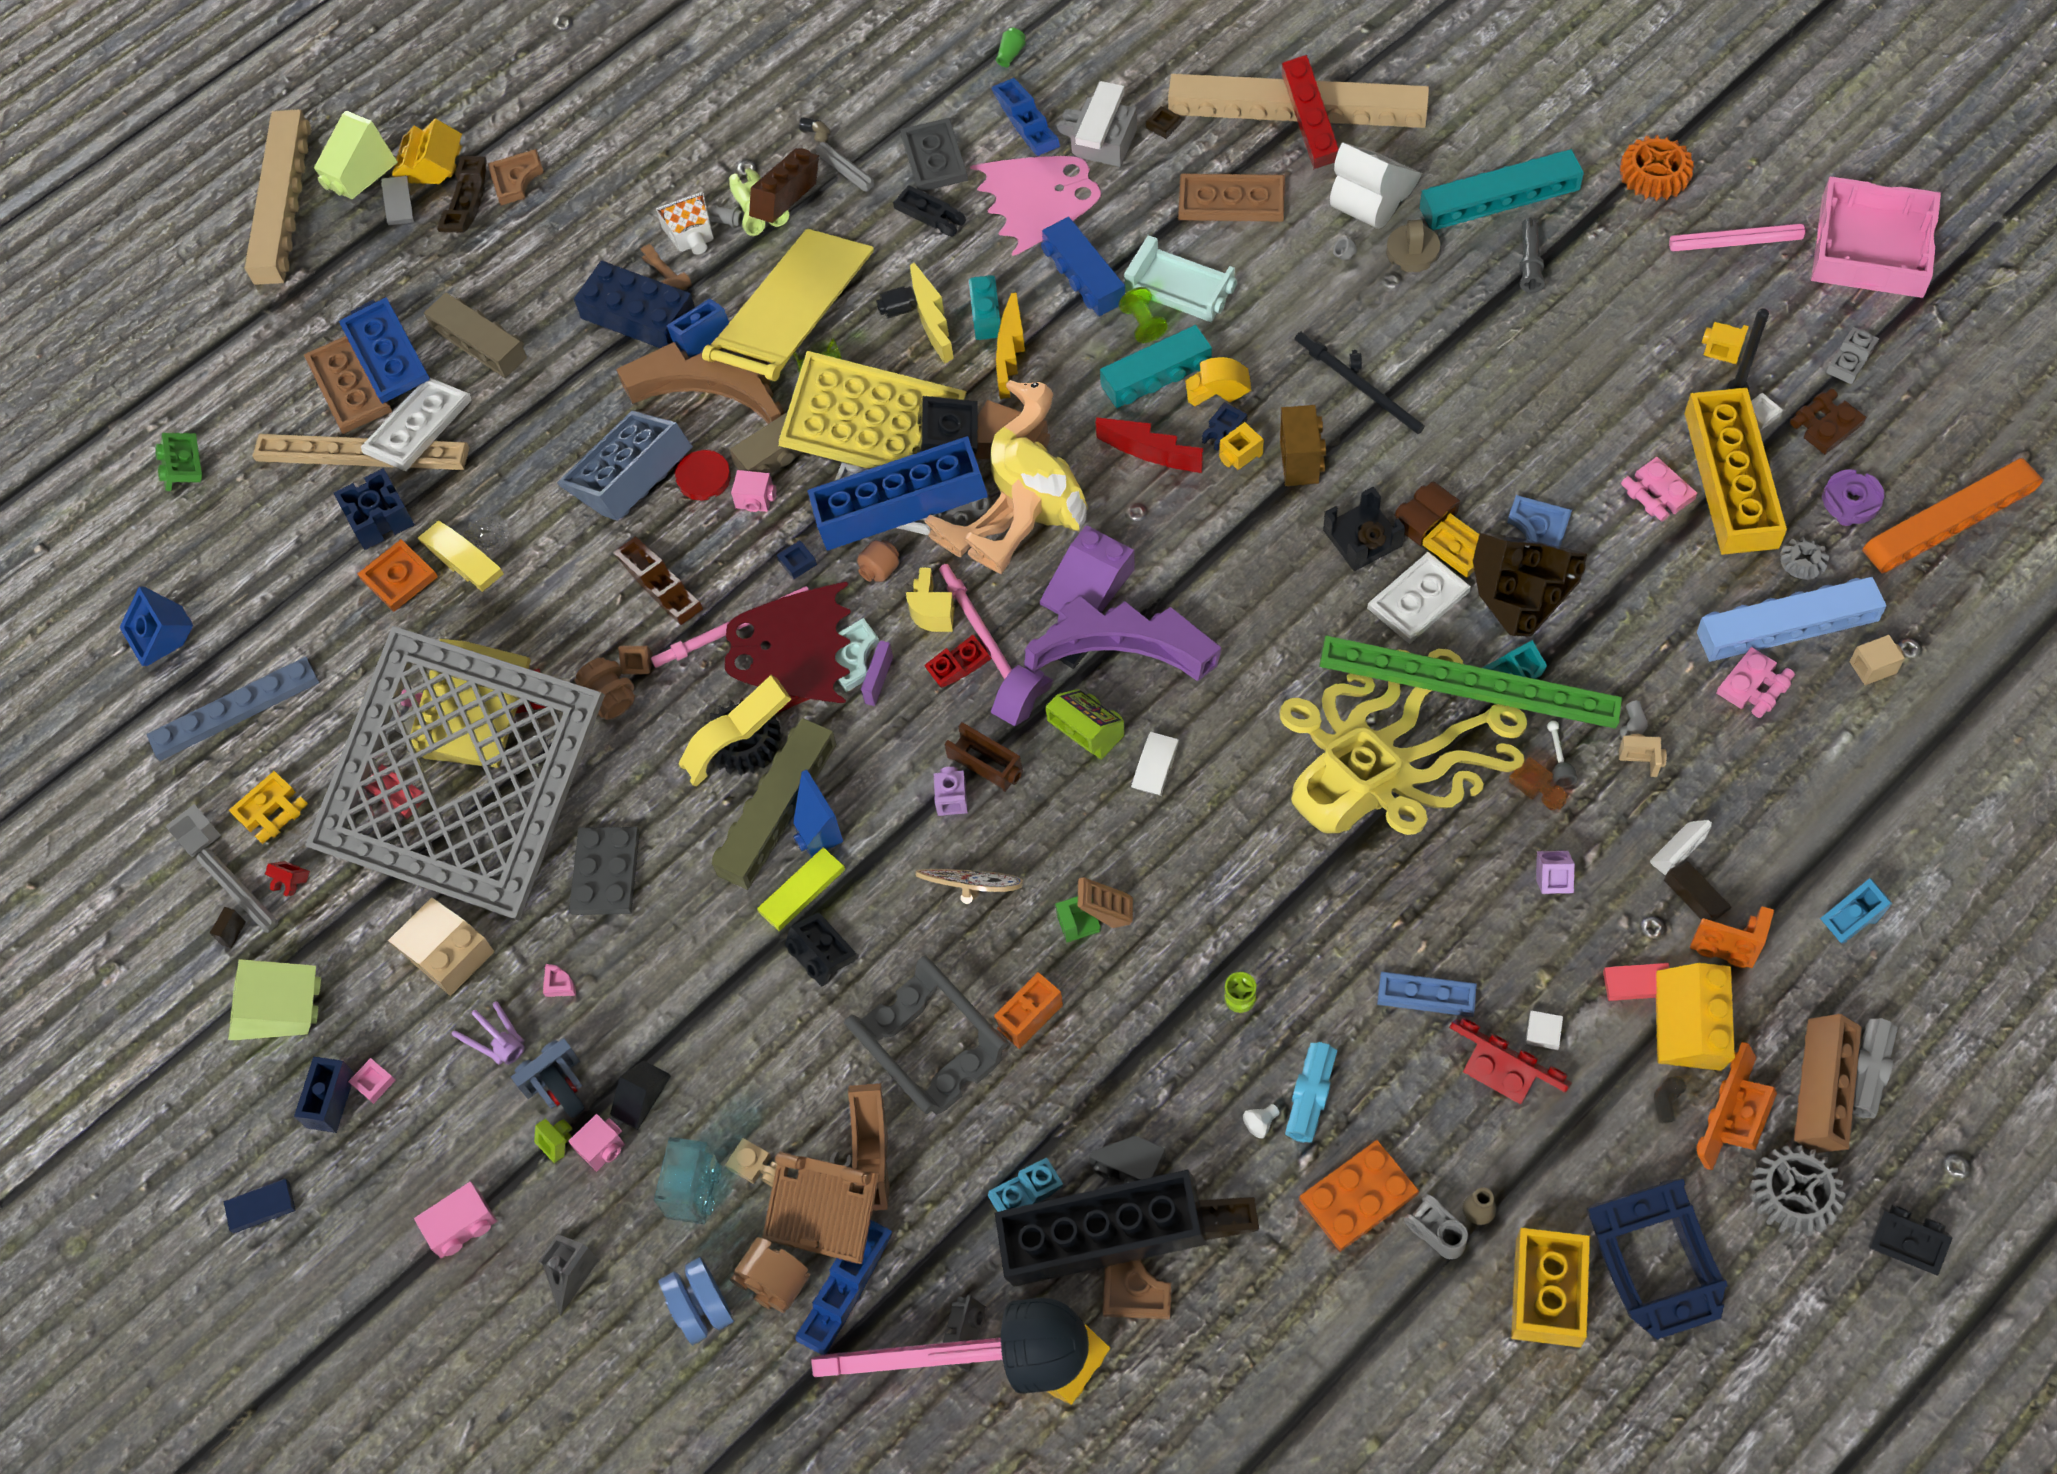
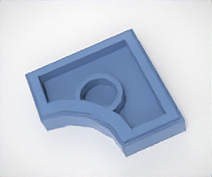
[1507,495,1572,547]

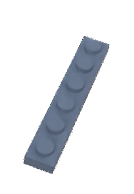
[146,656,320,761]

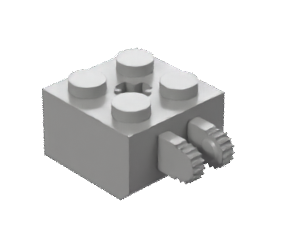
[1057,97,1137,167]

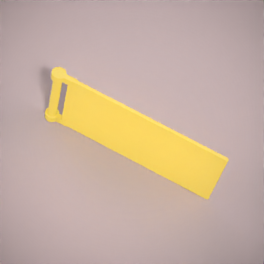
[702,229,874,381]

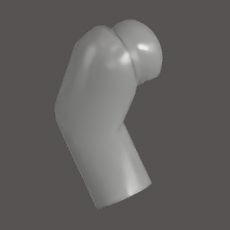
[1619,700,1648,738]

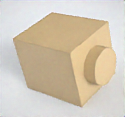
[1849,635,1905,685]

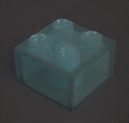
[654,1137,722,1225]

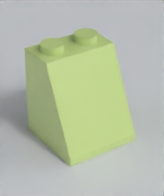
[314,111,398,199]
[228,959,321,1040]

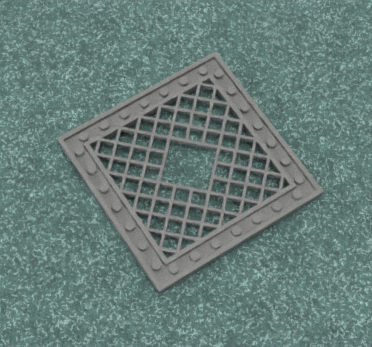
[305,626,605,921]

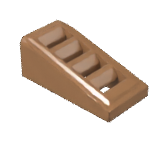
[1078,877,1133,928]

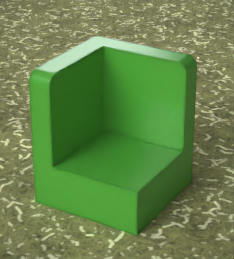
[1055,896,1101,943]

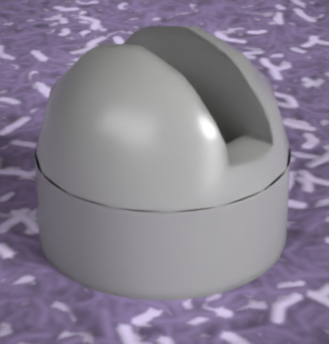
[1333,237,1357,261]

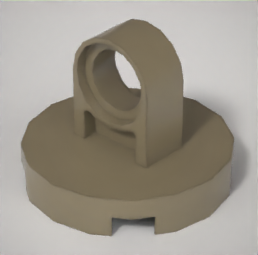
[1386,219,1440,272]

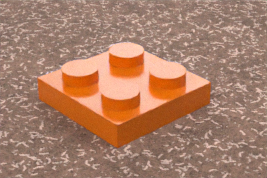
[357,539,438,612]

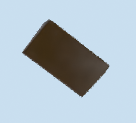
[1664,862,1731,921]

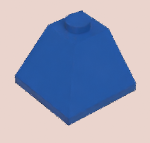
[119,586,193,666]
[793,769,844,858]

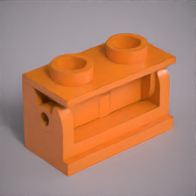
[994,972,1063,1049]

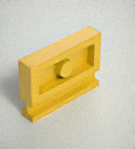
[1422,513,1479,578]

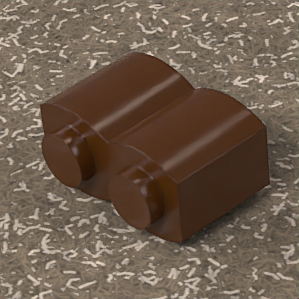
[1395,481,1460,546]

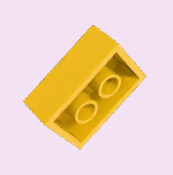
[1511,1228,1590,1348]

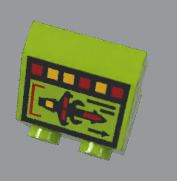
[1046,689,1125,760]

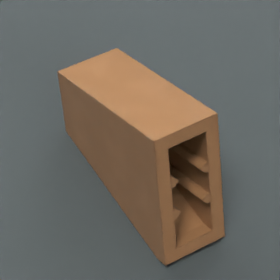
[975,400,1050,459]

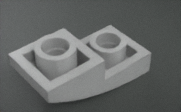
[381,176,414,225]
[1826,327,1879,384]

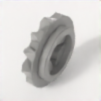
[1780,536,1829,579]

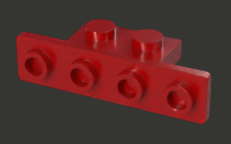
[1449,1018,1572,1105]

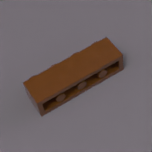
[749,148,819,223]

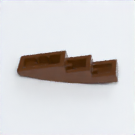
[613,536,703,625]

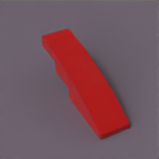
[1095,417,1203,473]

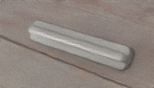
[816,142,874,192]

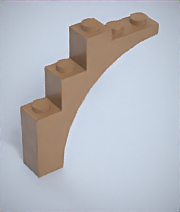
[616,342,785,424]

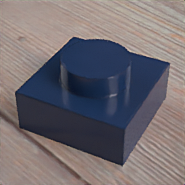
[777,540,817,579]

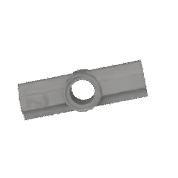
[1852,1018,1898,1119]

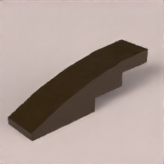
[1199,1197,1259,1240]

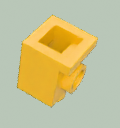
[1701,322,1749,364]
[1219,422,1264,470]

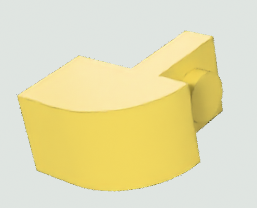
[906,568,955,632]

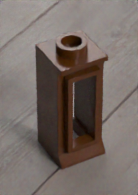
[945,722,1023,792]

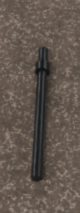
[1295,331,1425,434]

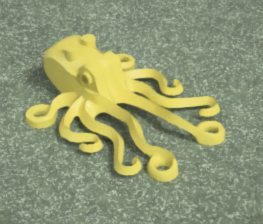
[1279,649,1527,835]

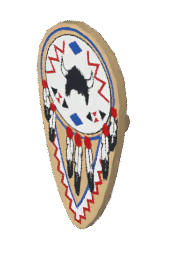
[916,869,1023,904]

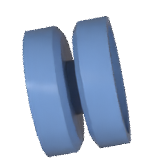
[658,1256,734,1346]

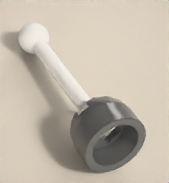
[1547,720,1578,788]

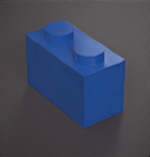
[666,299,729,358]

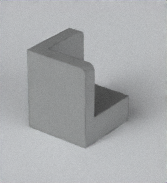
[166,804,221,857]

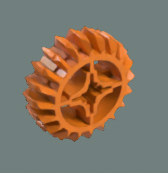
[1620,135,1694,201]

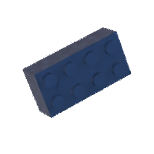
[574,260,695,348]

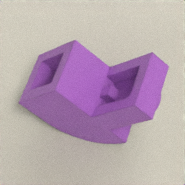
[991,665,1053,726]

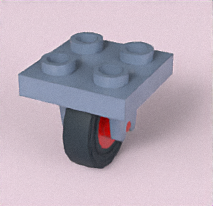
[511,1038,585,1118]

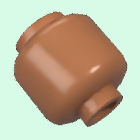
[857,540,899,582]

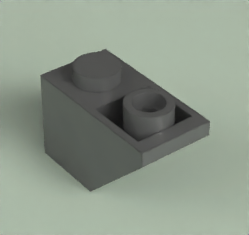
[1089,1136,1166,1184]

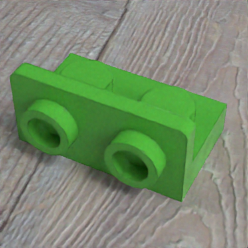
[155,433,202,491]

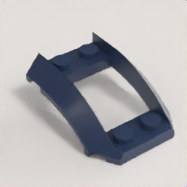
[1587,1178,1728,1339]

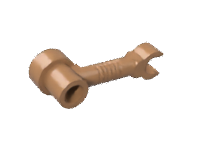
[640,244,692,291]

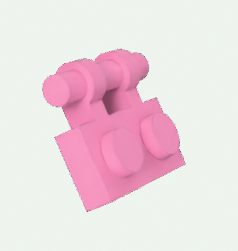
[1621,457,1697,522]
[1716,647,1795,718]

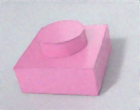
[348,1058,396,1104]

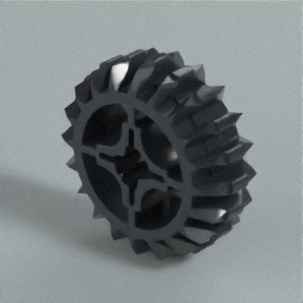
[704,698,782,776]

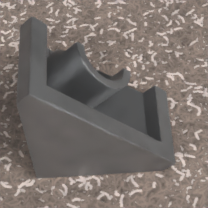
[538,1234,599,1316]

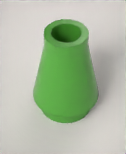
[996,28,1026,67]

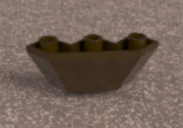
[1473,533,1587,637]

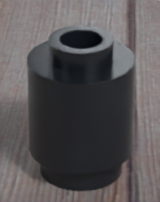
[876,286,917,319]

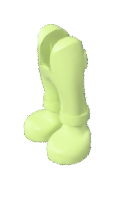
[729,168,789,236]

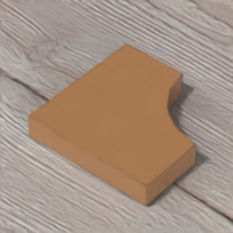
[488,149,544,206]
[1103,1259,1171,1320]

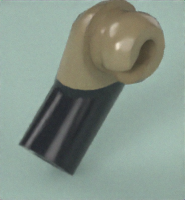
[799,117,830,143]

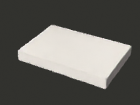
[1367,552,1471,644]

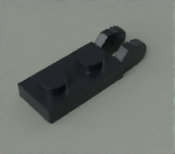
[893,185,967,237]

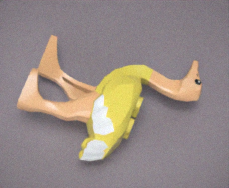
[925,380,1088,575]

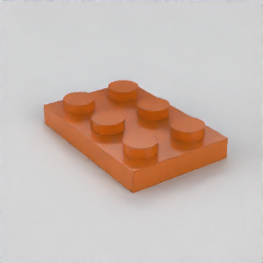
[1299,1140,1419,1252]

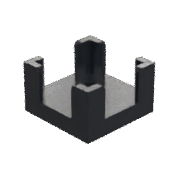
[917,396,978,455]
[1323,487,1405,571]

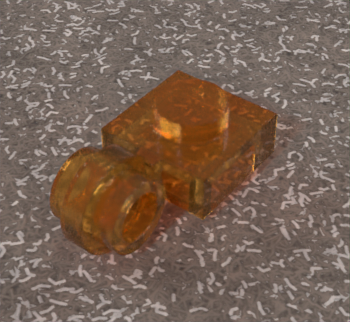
[1509,757,1568,811]

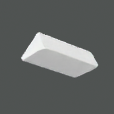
[1650,820,1712,876]

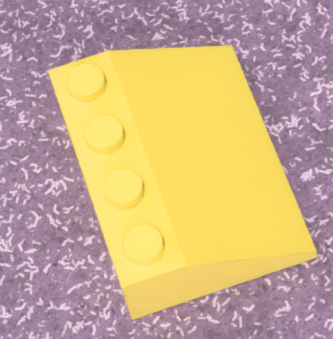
[406,639,531,768]

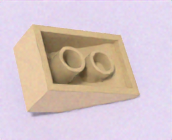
[388,898,494,996]

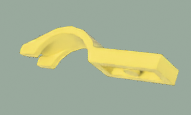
[678,675,791,787]

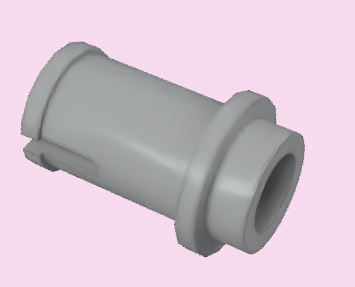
[709,205,744,228]

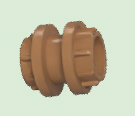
[575,657,635,720]

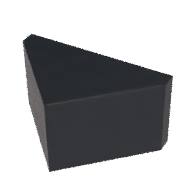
[610,1061,671,1130]

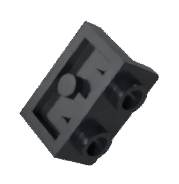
[785,912,857,987]
[1868,1205,1953,1276]

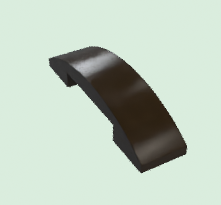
[437,156,487,233]

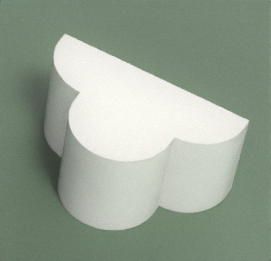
[1330,142,1422,229]

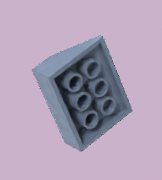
[557,411,693,521]

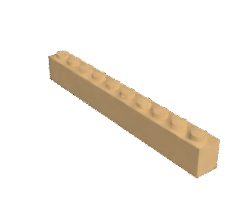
[1168,74,1429,128]

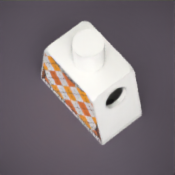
[656,192,714,255]

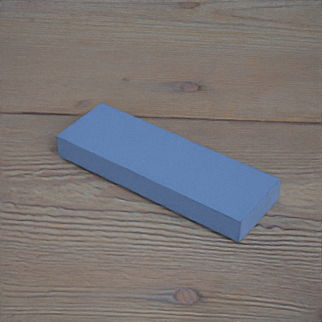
[1377,971,1477,1017]

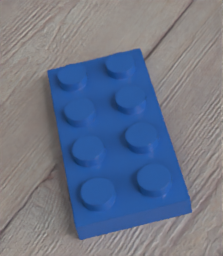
[339,297,430,404]

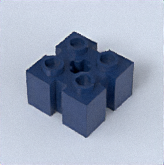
[333,468,415,550]

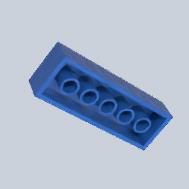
[807,436,988,551]

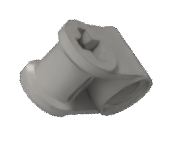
[1403,1194,1468,1259]

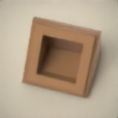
[618,646,653,674]

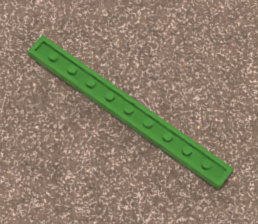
[1319,635,1622,729]

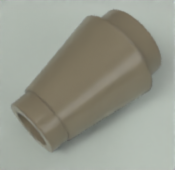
[1463,1188,1496,1225]

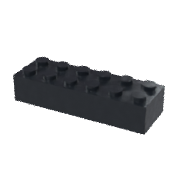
[994,1169,1208,1287]

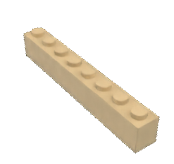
[245,109,311,285]

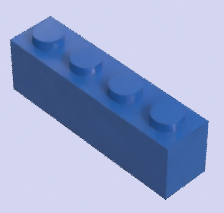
[1041,216,1126,317]

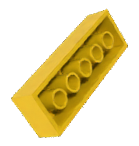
[1684,387,1787,555]

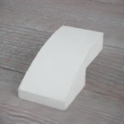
[1131,732,1179,796]

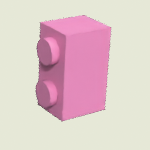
[414,1181,497,1258]

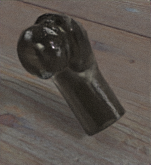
[1654,1076,1687,1123]

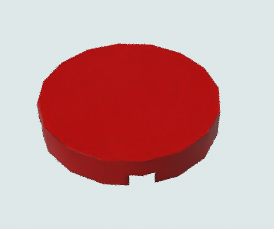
[675,450,731,501]

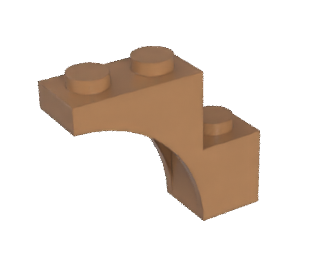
[848,1083,890,1211]

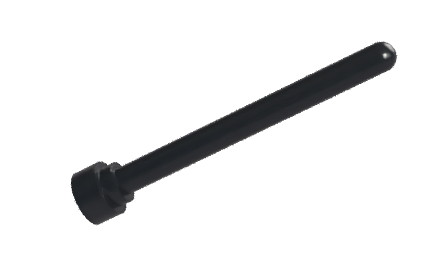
[1725,308,1769,391]

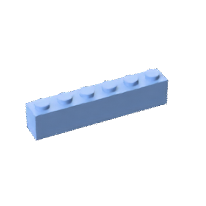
[1697,577,1886,662]

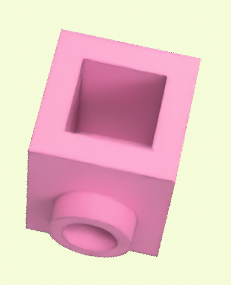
[731,470,776,512]
[568,1114,625,1172]

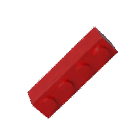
[1282,55,1339,169]

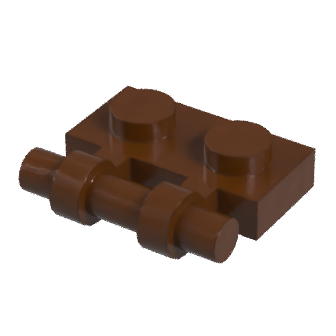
[1790,389,1867,455]

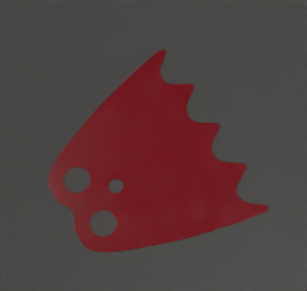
[725,582,851,703]

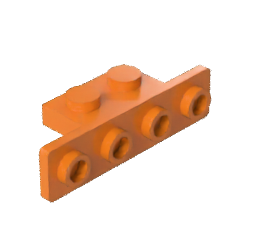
[1697,1042,1777,1170]

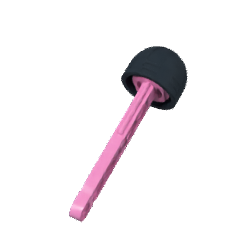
[811,1298,1089,1394]

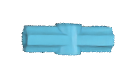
[1285,1042,1337,1143]

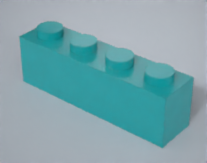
[1100,325,1212,408]

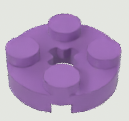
[1822,469,1884,526]

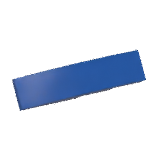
[991,78,1060,156]
[795,1220,892,1356]

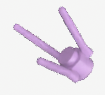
[452,1001,525,1065]

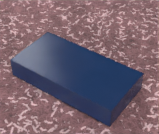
[223,1179,296,1234]

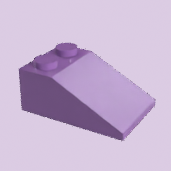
[1040,525,1134,614]

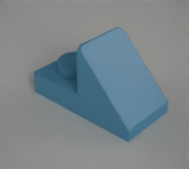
[1820,878,1892,943]

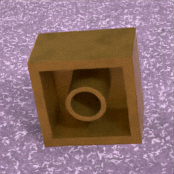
[1280,405,1326,486]

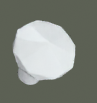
[1243,1104,1280,1139]

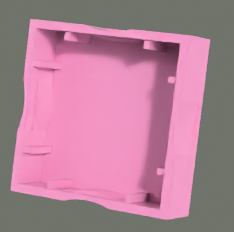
[1811,176,1941,298]

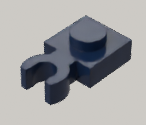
[1202,402,1248,451]

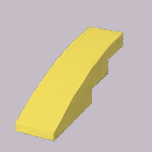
[910,263,954,364]
[418,521,504,592]

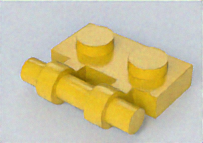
[228,771,308,845]

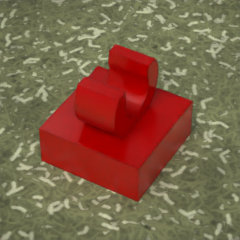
[265,861,310,896]

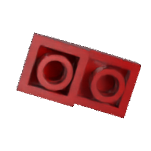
[924,634,992,688]

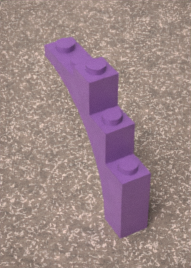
[1024,596,1222,681]

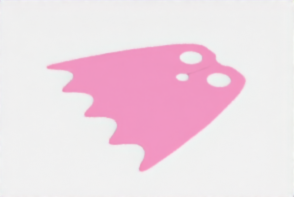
[970,156,1101,256]

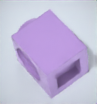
[1536,851,1575,894]

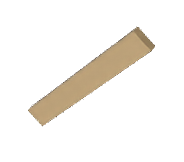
[252,434,469,470]

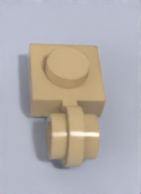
[725,1138,777,1187]

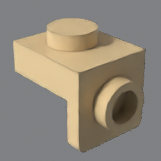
[1619,734,1667,777]

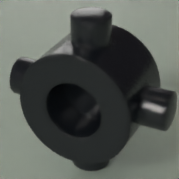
[1349,350,1362,373]

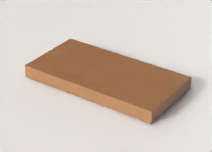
[1178,174,1285,222]
[304,336,392,434]

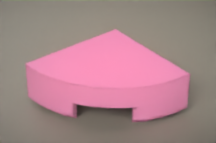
[543,964,576,997]

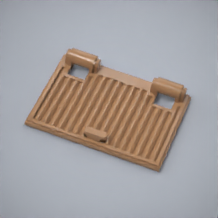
[762,1151,879,1264]

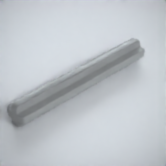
[196,848,278,933]

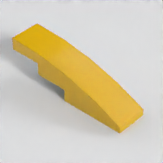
[996,293,1025,399]

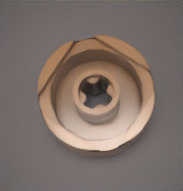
[730,1237,811,1313]

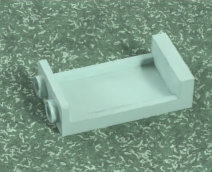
[1124,235,1237,323]

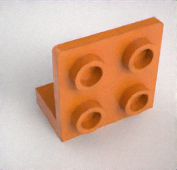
[1690,906,1774,968]

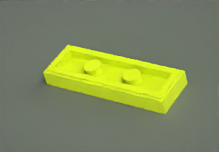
[757,847,845,932]

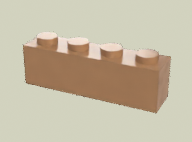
[1794,1014,1861,1153]

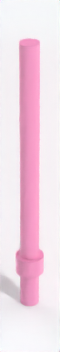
[939,564,1012,679]
[651,586,809,668]

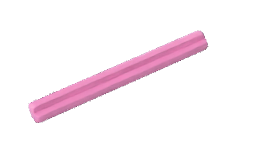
[1669,224,1805,252]

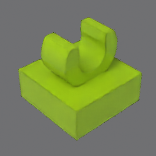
[534,1118,572,1163]

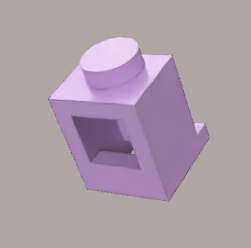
[934,767,968,816]

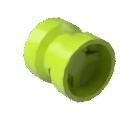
[1224,972,1257,1013]

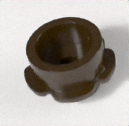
[1358,521,1386,549]

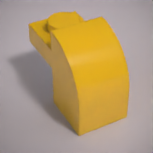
[1185,357,1252,406]

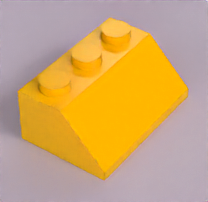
[1656,963,1735,1071]

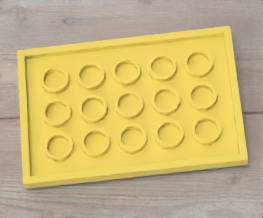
[779,351,966,469]

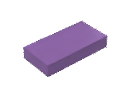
[861,641,893,706]

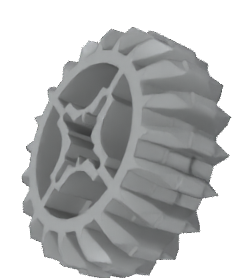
[1750,1145,1846,1237]

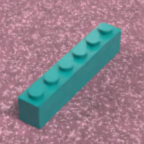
[1419,149,1584,231]

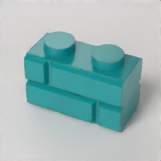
[968,275,1001,340]

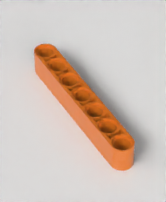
[1862,458,2044,573]

